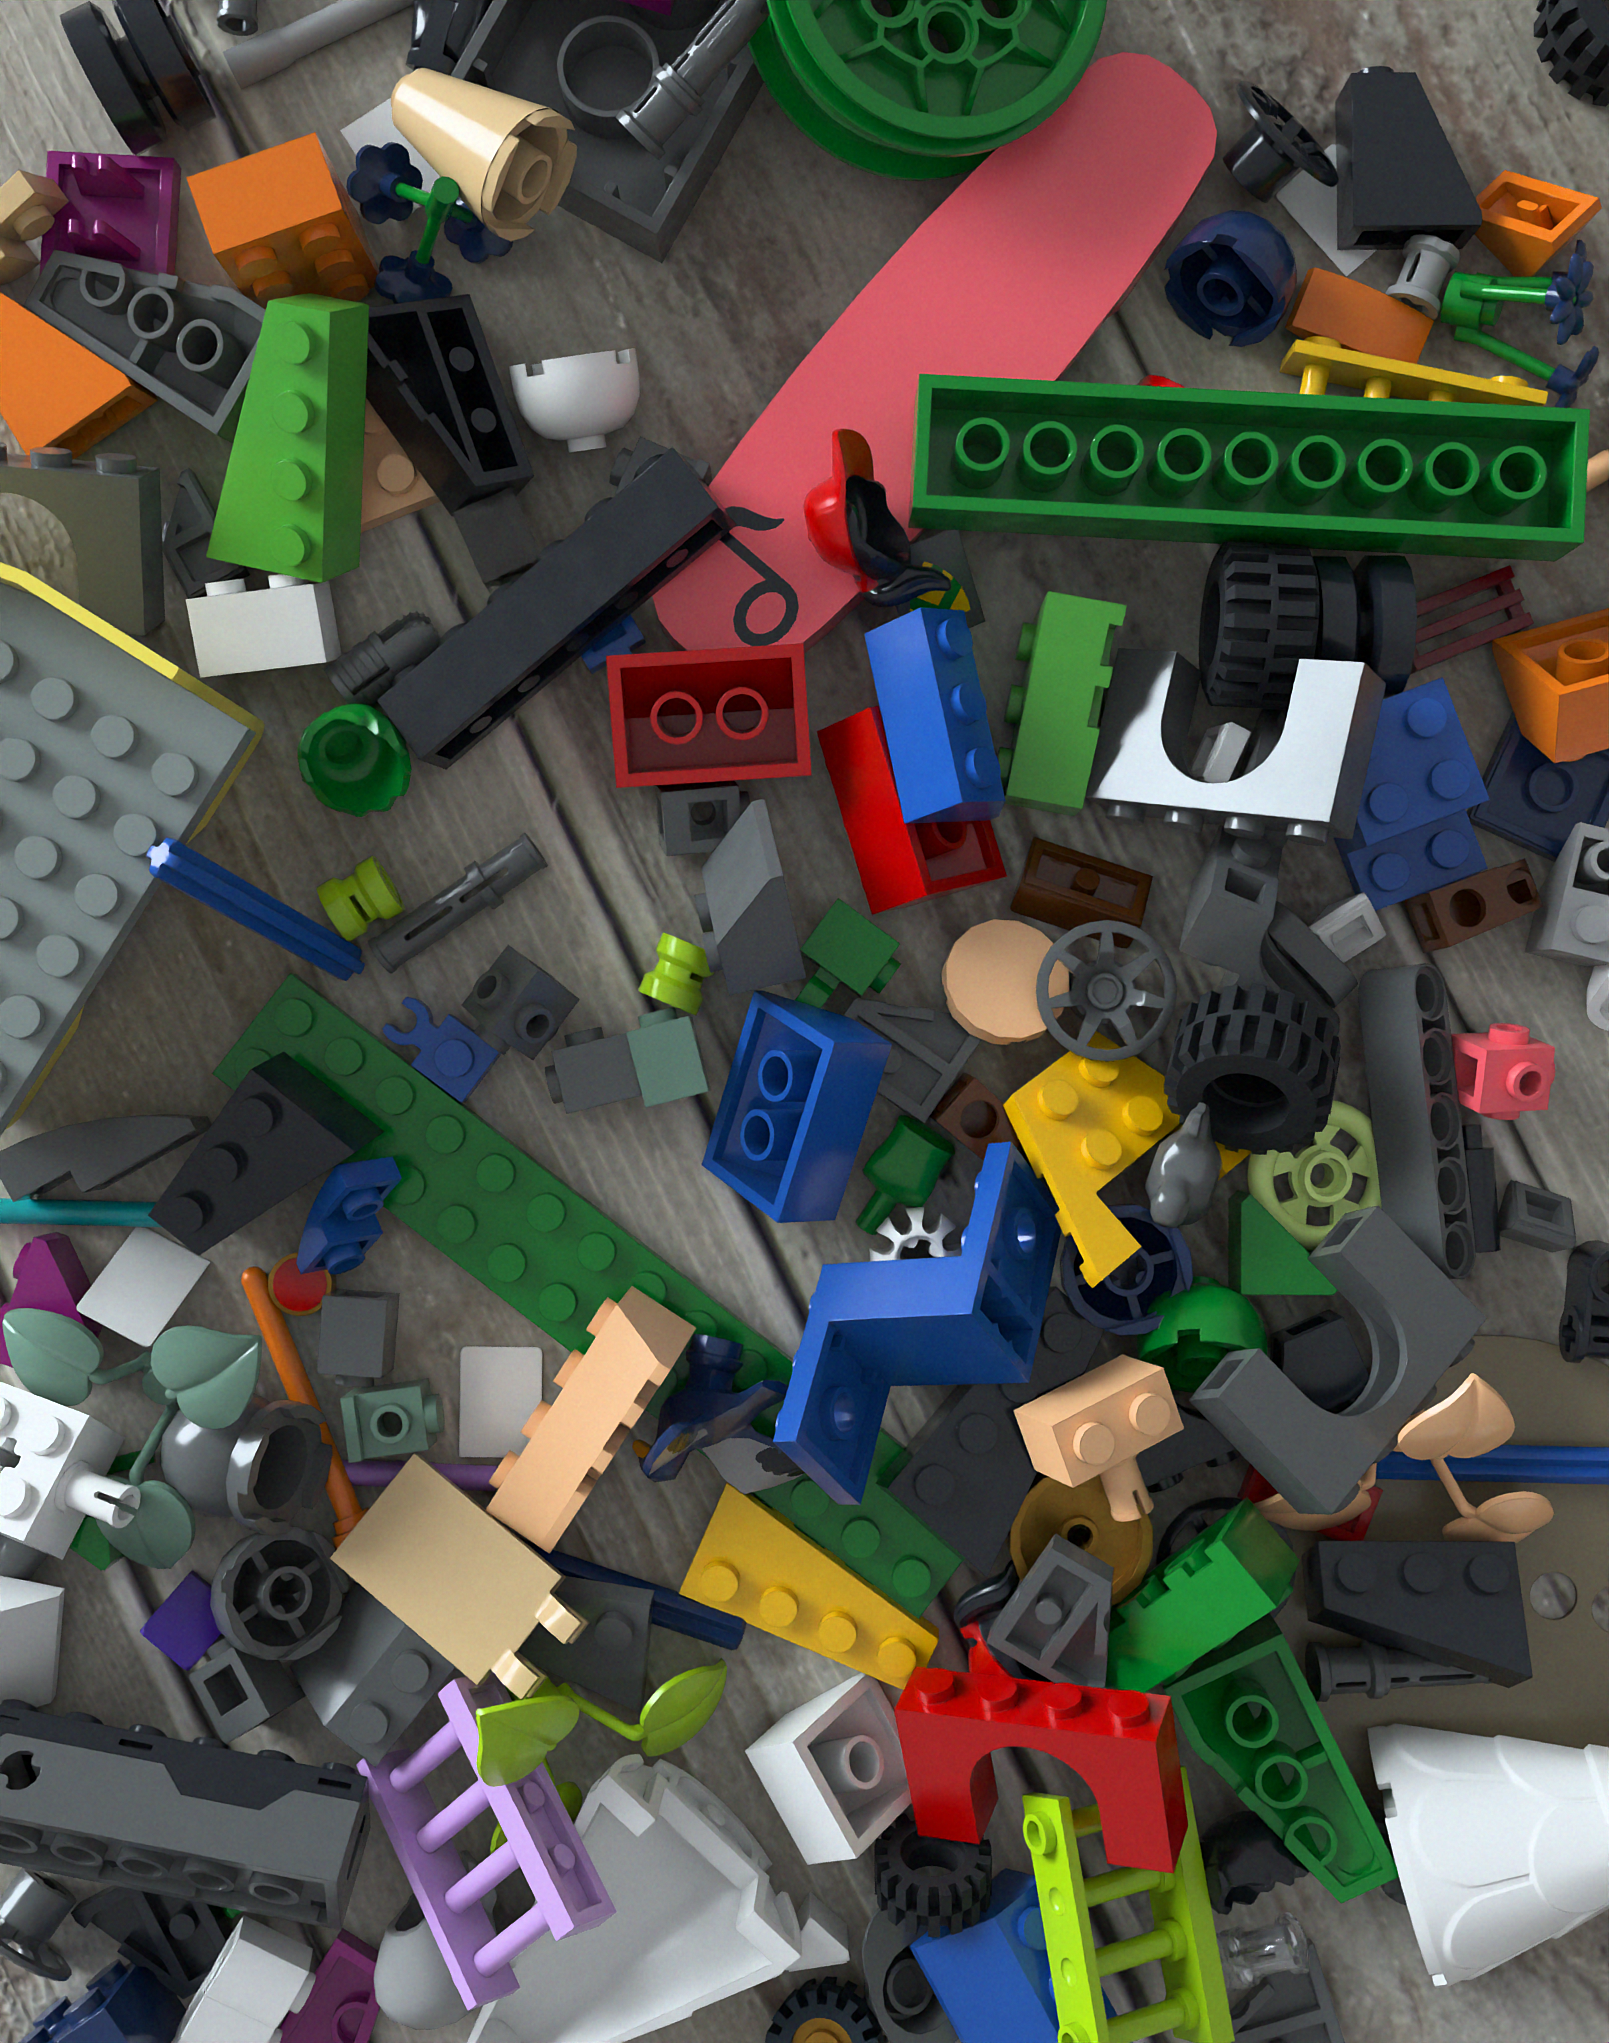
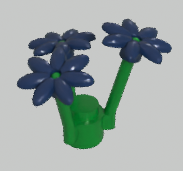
[1440,240,1599,408]

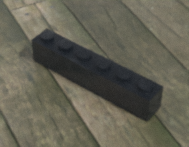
[377,447,737,770]

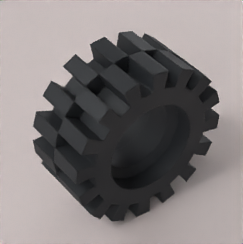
[874,1813,992,1937]

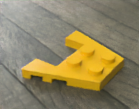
[1003,1031,1251,1288]

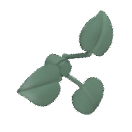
[2,1308,262,1569]

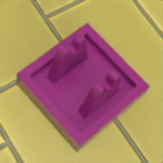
[39,151,181,276]

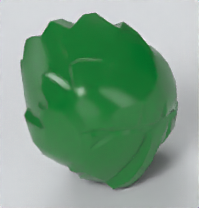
[297,703,412,817]

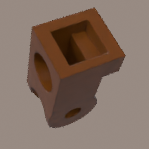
[1404,858,1544,953]
[929,1072,1034,1171]

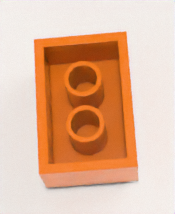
[186,132,379,310]

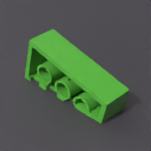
[206,293,369,583]

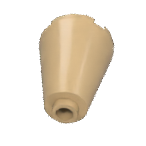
[391,68,577,241]

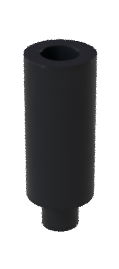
[1462,1124,1501,1253]

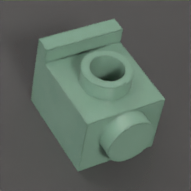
[340,1378,444,1463]

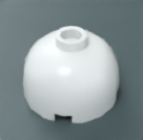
[509,348,640,452]

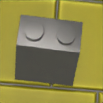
[694,799,806,996]
[289,1582,455,1768]

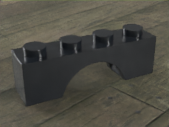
[1136,1309,1370,1493]

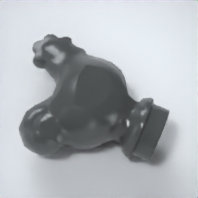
[1145,1102,1222,1229]

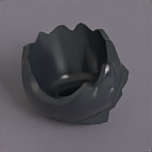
[1199,1811,1309,1915]

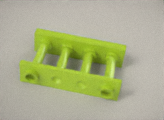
[1022,1765,1235,2043]

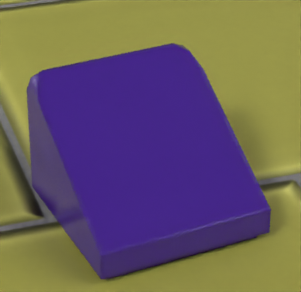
[140,1570,222,1671]

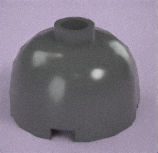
[210,1527,348,1660]

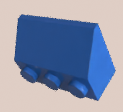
[864,607,1005,824]
[702,990,892,1223]
[909,1868,1133,2043]

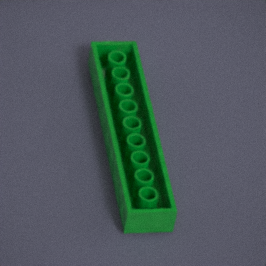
[908,374,1590,562]

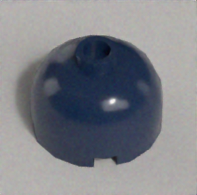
[1164,210,1297,347]
[1059,1203,1193,1336]

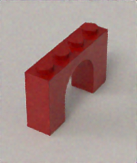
[894,1667,1188,1874]

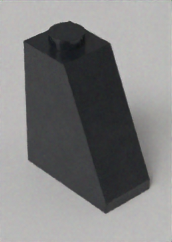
[1335,66,1482,250]

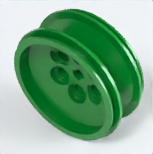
[748,0,1107,181]

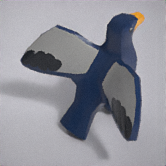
[632,1334,805,1494]

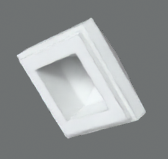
[1309,892,1386,963]

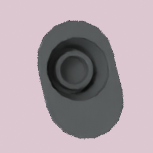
[861,1908,959,2043]

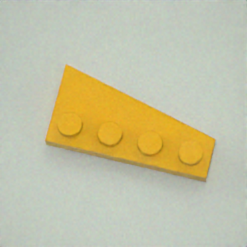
[679,1481,939,1690]

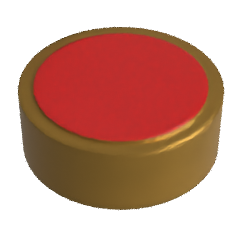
[268,1252,337,1316]

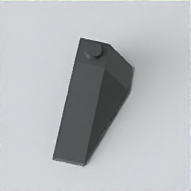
[23,250,266,443]

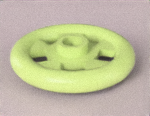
[1247,1100,1382,1251]

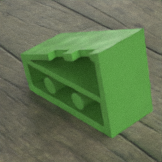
[997,591,1127,816]

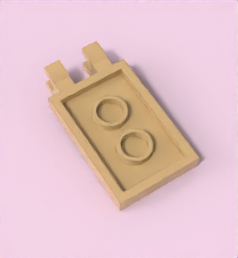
[330,1453,590,1700]

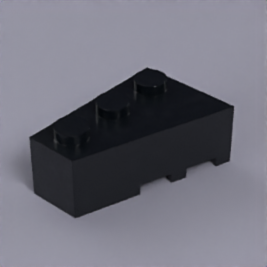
[366,294,534,516]
[148,1051,384,1256]
[1302,1541,1533,1688]

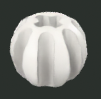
[869,1207,962,1262]

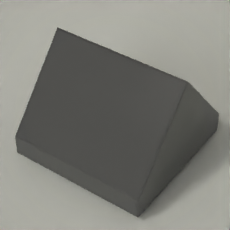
[1498,1180,1577,1253]

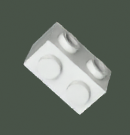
[186,574,342,678]

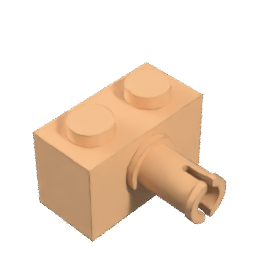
[1013,1354,1184,1522]

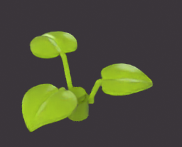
[476,1658,727,1855]

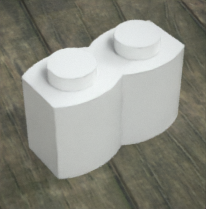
[174,1915,316,2043]

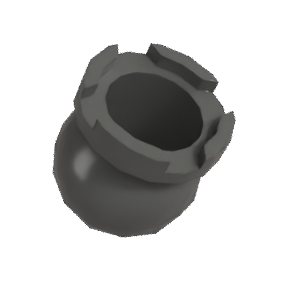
[160,1393,332,1536]

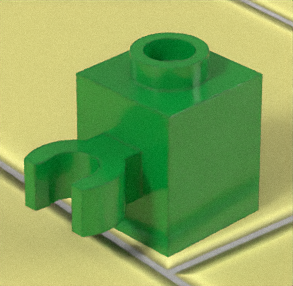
[795,898,902,1008]

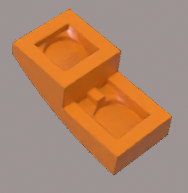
[1285,267,1434,364]

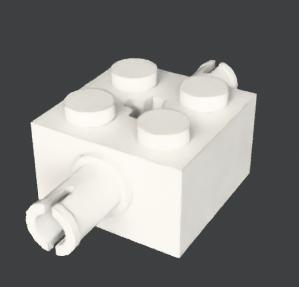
[0,1382,141,1560]

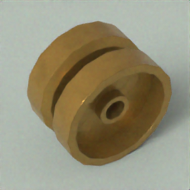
[1005,1472,1153,1606]

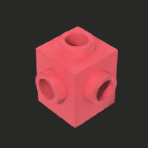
[1451,1023,1555,1120]

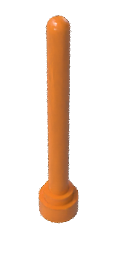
[241,1266,369,1550]

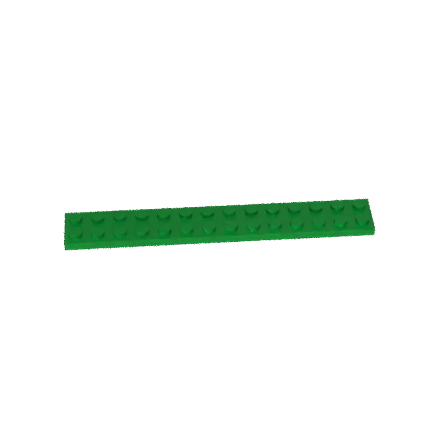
[212,973,963,1619]

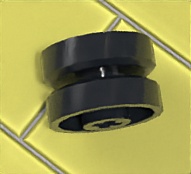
[60,0,216,156]
[1312,555,1417,699]

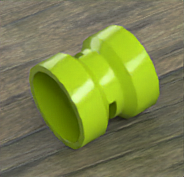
[316,855,405,942]
[638,933,715,1016]

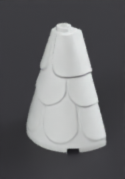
[1367,1723,1609,1988]
[467,1754,802,2043]

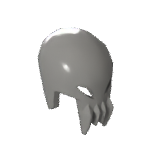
[374,1850,498,2030]

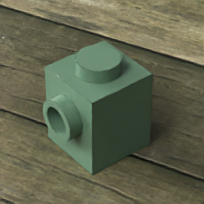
[626,1007,711,1108]

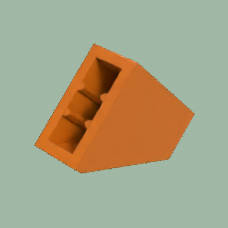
[0,292,158,460]

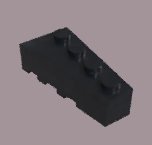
[875,1286,1105,1577]

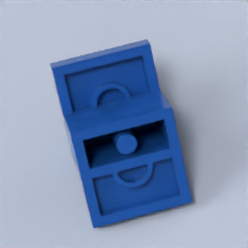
[1333,677,1490,911]

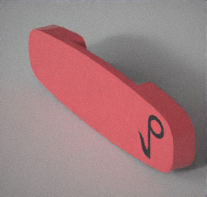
[652,52,1217,654]

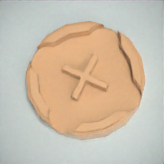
[941,919,1070,1045]

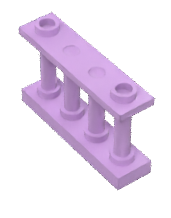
[356,1672,617,2011]

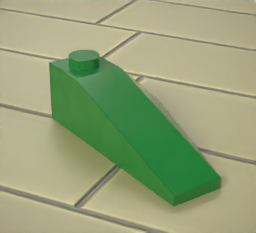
[1162,1614,1399,1904]

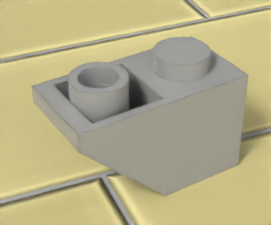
[1525,822,1609,967]

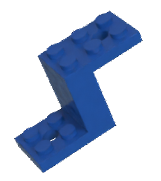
[773,1142,1061,1505]

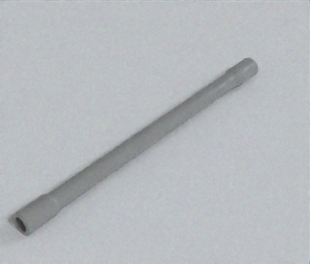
[223,0,414,90]

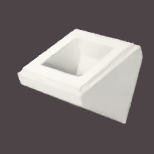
[785,1892,850,1972]

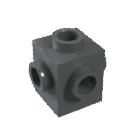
[461,945,580,1060]

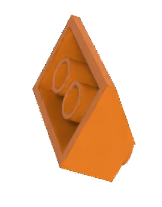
[1492,608,1609,763]

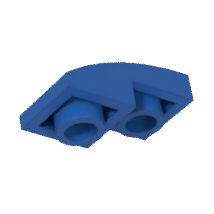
[296,1157,402,1275]

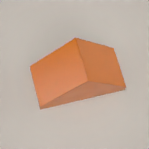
[1474,170,1602,277]

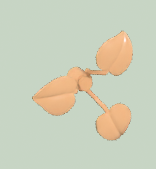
[1254,1373,1554,1543]

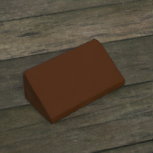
[1010,837,1153,949]

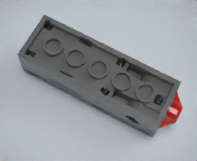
[0,1699,371,1930]

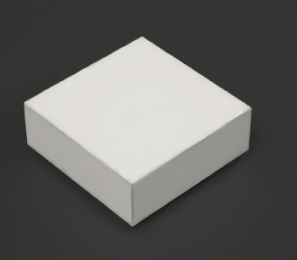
[1190,722,1251,783]

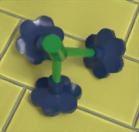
[346,142,513,304]

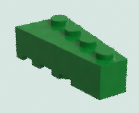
[1105,1497,1300,1693]

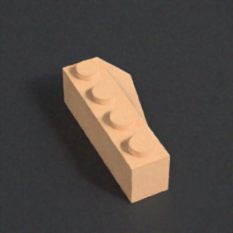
[485,1286,696,1554]

